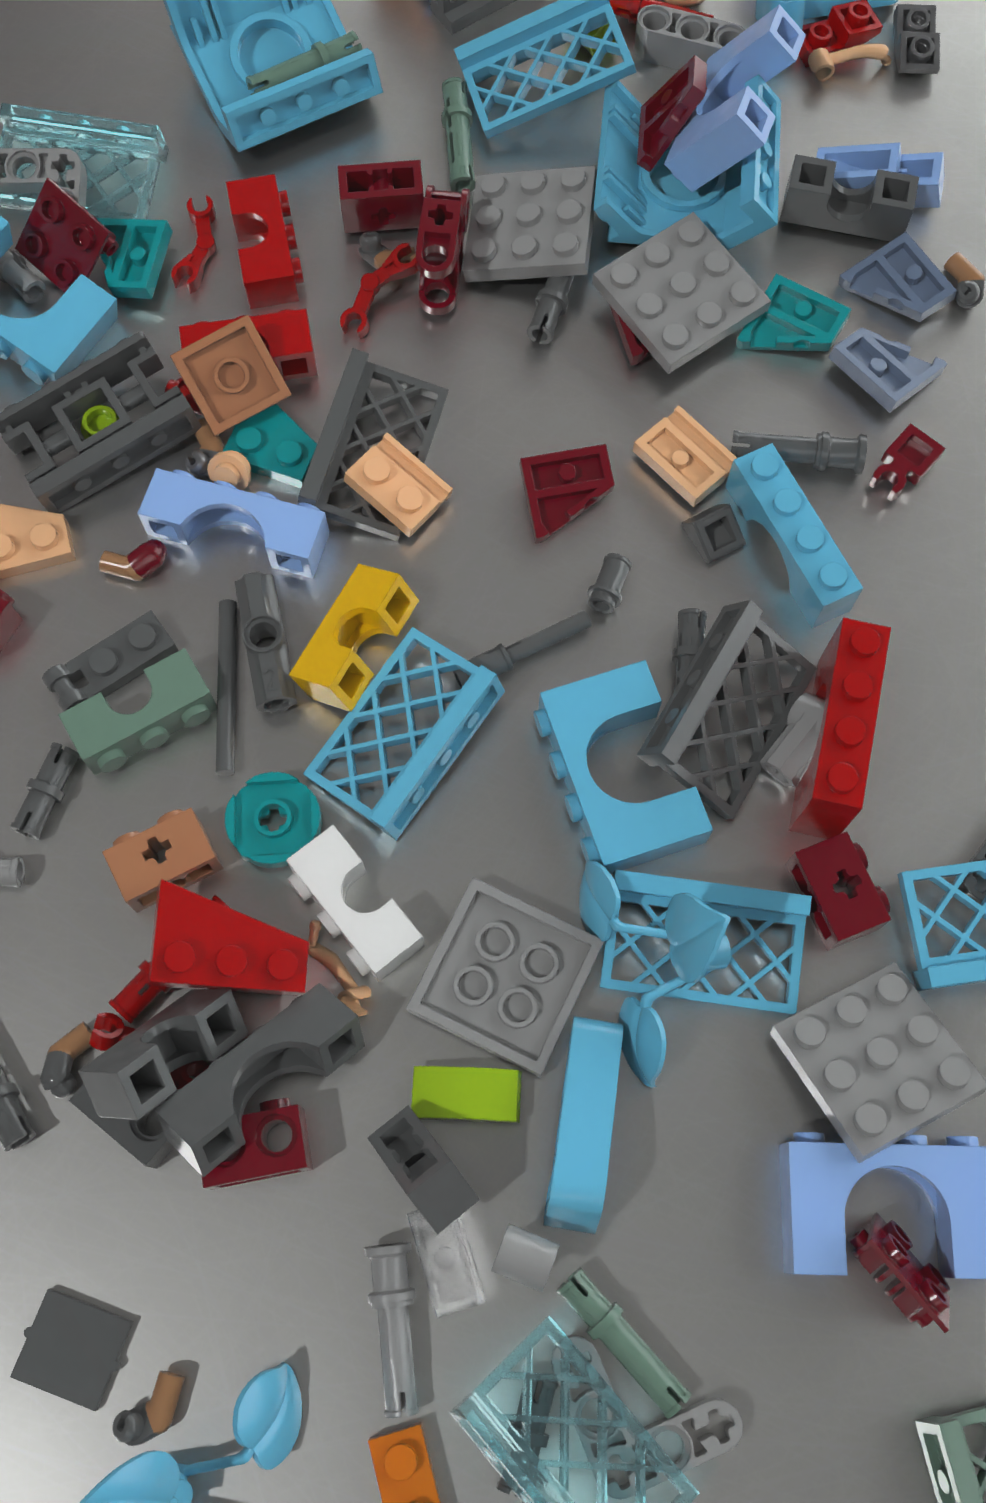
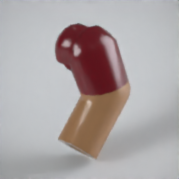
[99,539,167,581]

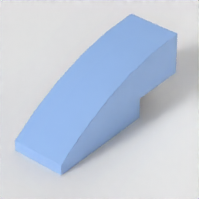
[816,142,945,208]

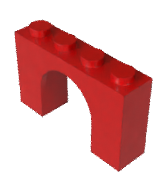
[788,617,891,839]

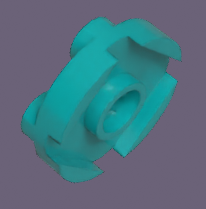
[225,772,322,868]

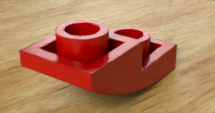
[799,0,883,68]

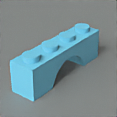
[725,443,863,629]

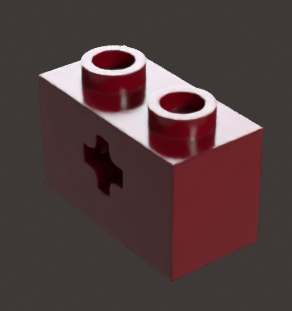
[338,160,424,233]
[785,831,892,951]

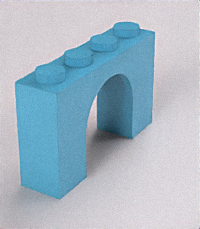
[0,216,118,385]
[533,660,713,874]

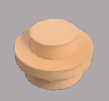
[207,450,251,491]

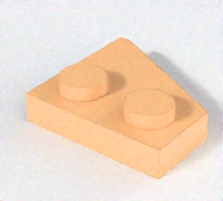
[0,504,76,580]

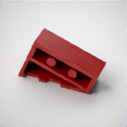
[147,879,309,996]

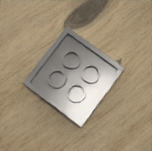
[462,165,597,282]
[592,212,771,374]
[406,878,604,1077]
[770,962,986,1163]

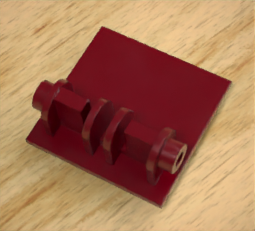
[14,178,119,293]
[848,1212,950,1333]

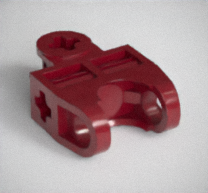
[416,185,470,315]

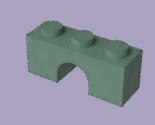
[58,648,217,775]

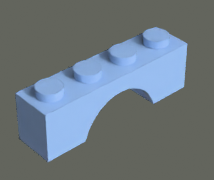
[137,468,330,578]

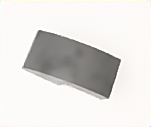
[893,4,940,74]

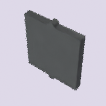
[10,1289,134,1411]

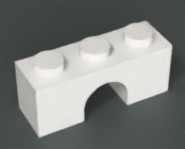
[286,825,425,982]

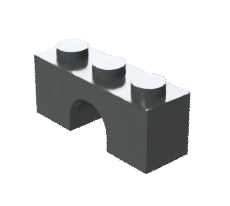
[780,154,919,242]
[78,989,249,1120]

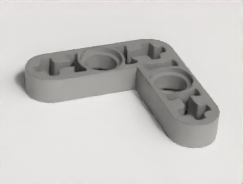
[0,148,87,208]
[551,1335,743,1500]

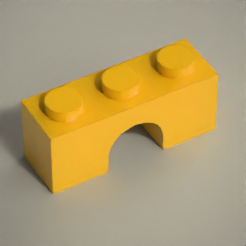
[289,564,419,712]

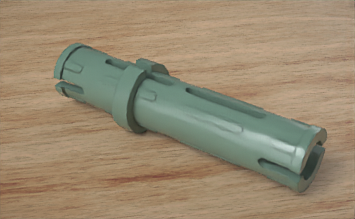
[246,30,363,95]
[441,77,476,192]
[556,1267,692,1419]

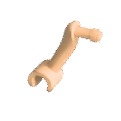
[808,43,892,82]
[308,920,371,1017]

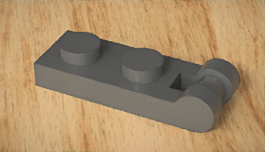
[42,610,179,712]

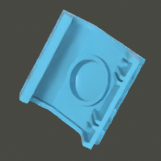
[163,0,383,152]
[594,74,781,251]

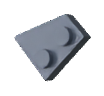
[838,232,957,322]
[828,327,947,413]

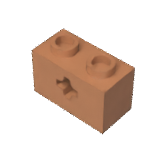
[102,808,224,913]

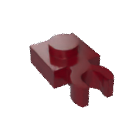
[869,423,946,501]

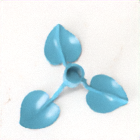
[579,860,731,1088]
[80,1362,302,1503]

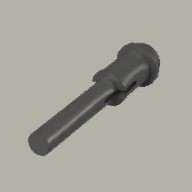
[453,610,592,688]

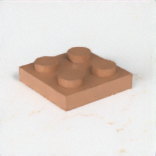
[170,314,292,436]

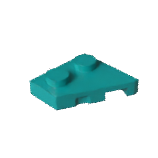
[97,218,173,299]
[736,273,851,351]
[222,404,317,488]

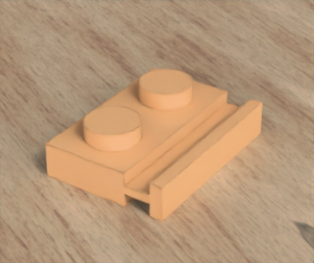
[633,405,737,507]
[344,432,453,538]

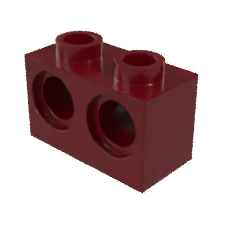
[202,1098,313,1190]

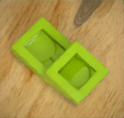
[411,1066,522,1123]

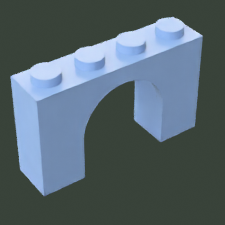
[664,4,806,192]
[779,1132,986,1279]

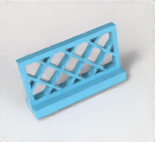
[454,0,636,139]
[303,627,505,841]
[897,860,986,991]
[599,869,812,1014]

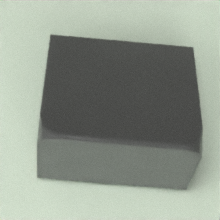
[682,504,746,563]

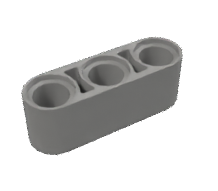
[634,4,745,70]

